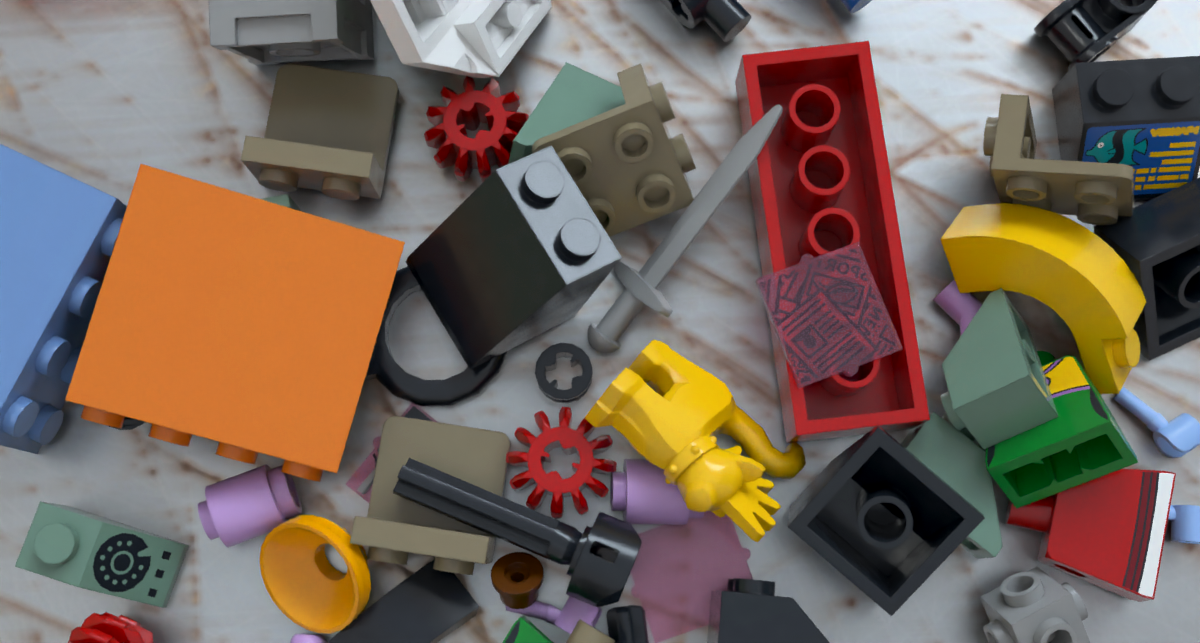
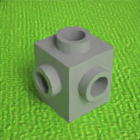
[980,566,1090,643]

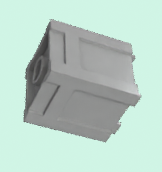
[208,0,374,65]

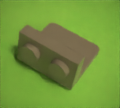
[532,63,696,237]
[241,64,399,201]
[983,94,1134,225]
[350,416,511,575]

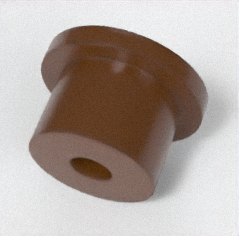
[491,552,544,609]

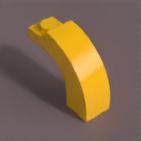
[940,203,1147,394]

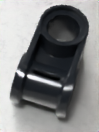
[1034,0,1158,71]

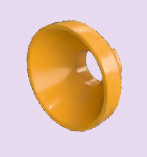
[259,515,371,634]

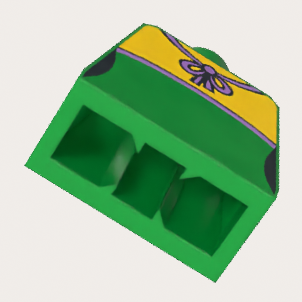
[985,351,1138,509]

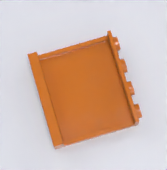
[65,164,405,482]

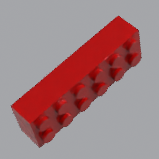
[735,41,930,444]

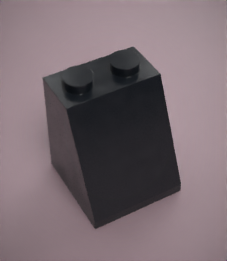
[406,145,622,370]

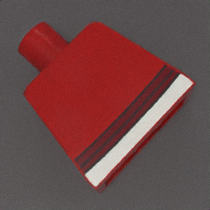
[1005,469,1176,602]

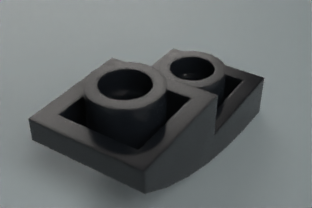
[328,560,479,643]

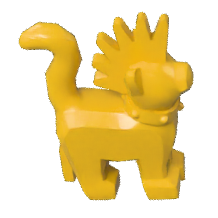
[585,339,806,542]

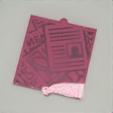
[755,242,903,389]
[631,511,753,643]

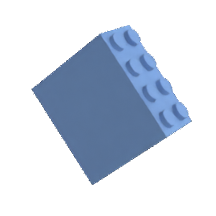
[0,144,127,454]

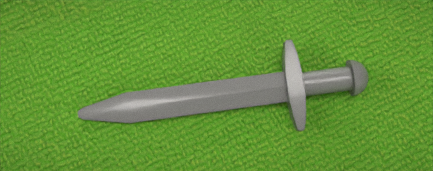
[587,104,783,354]

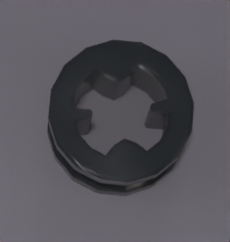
[535,343,593,404]

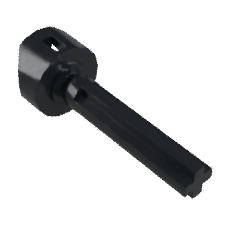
[393,458,642,607]

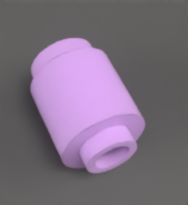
[610,459,705,525]
[198,464,302,548]

